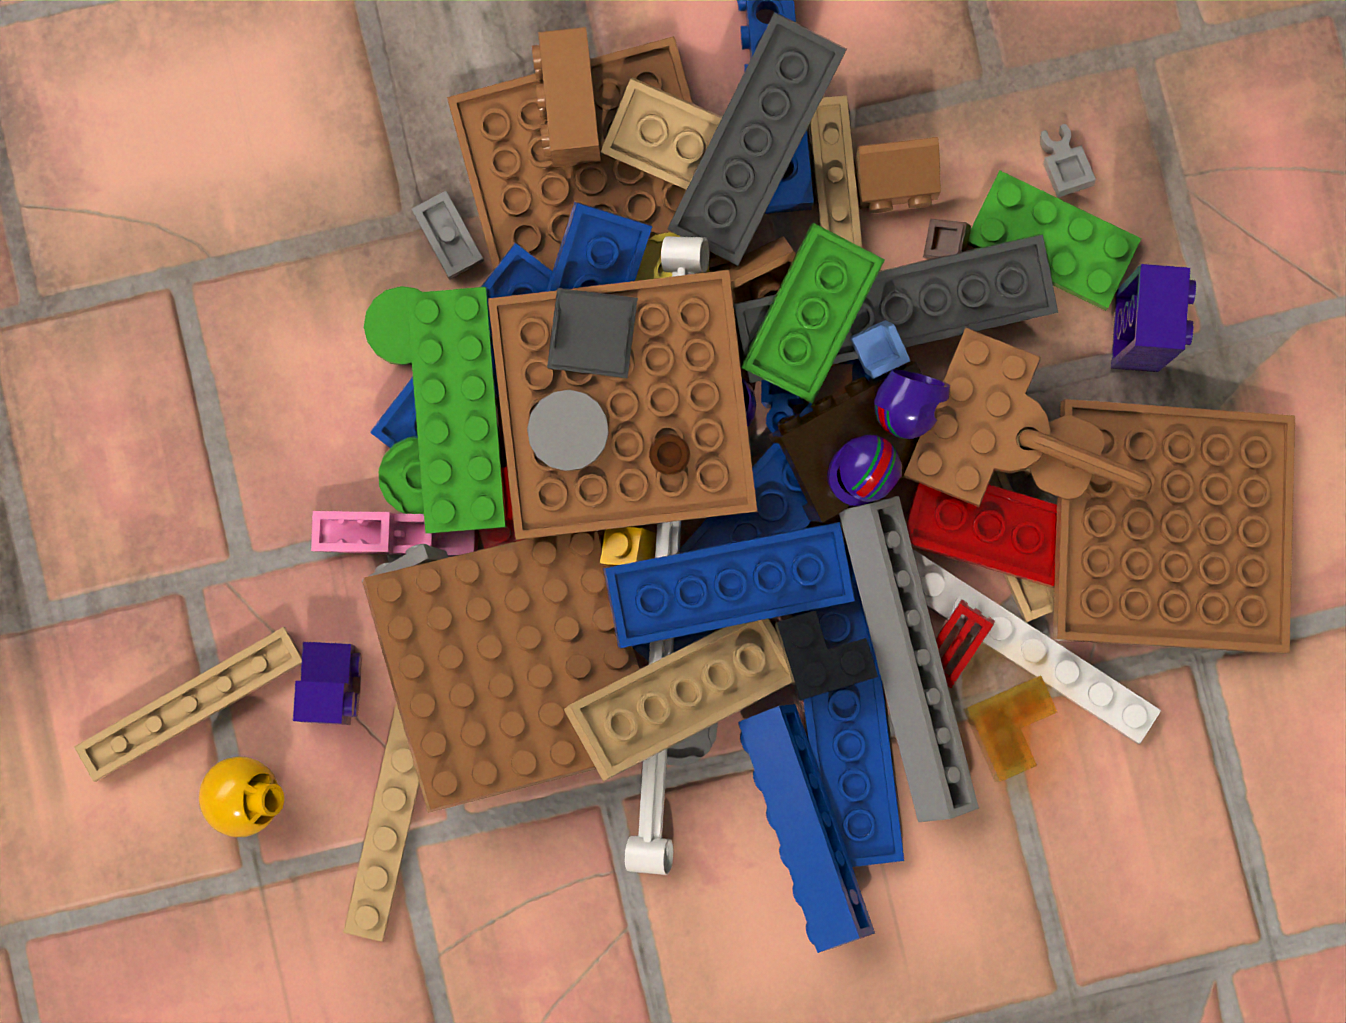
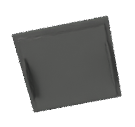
[547,288,638,378]

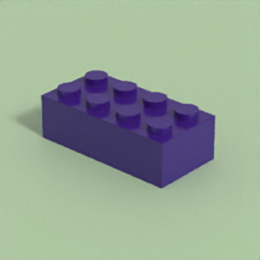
[1111,264,1196,372]

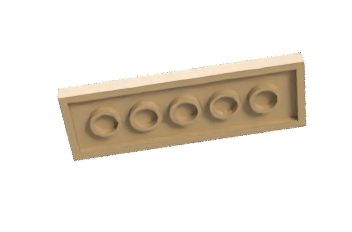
[564,619,792,782]

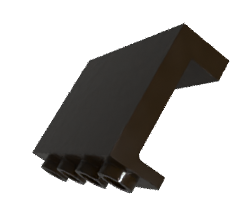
[769,362,922,523]

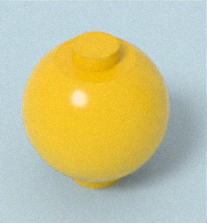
[199,756,284,837]

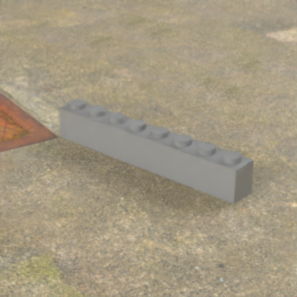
[839,496,979,822]

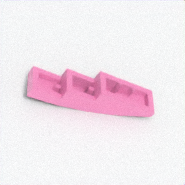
[311,511,478,556]

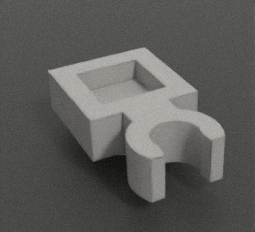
[1040,124,1096,198]

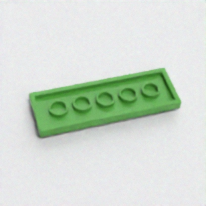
[406,287,507,534]

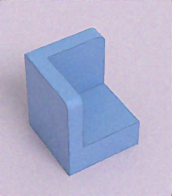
[850,320,910,378]

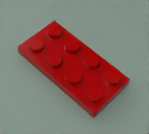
[906,483,1057,588]

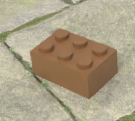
[532,27,601,167]

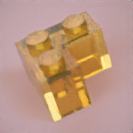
[963,675,1057,782]

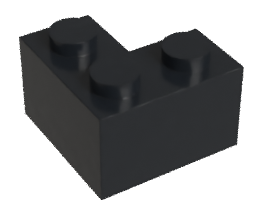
[775,611,878,701]

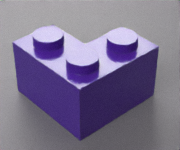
[293,642,362,725]

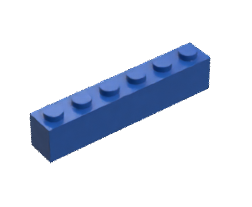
[738,704,875,953]

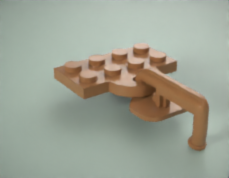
[904,328,1151,507]

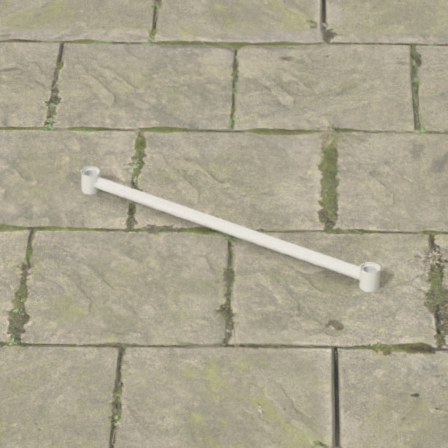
[625,236,709,875]

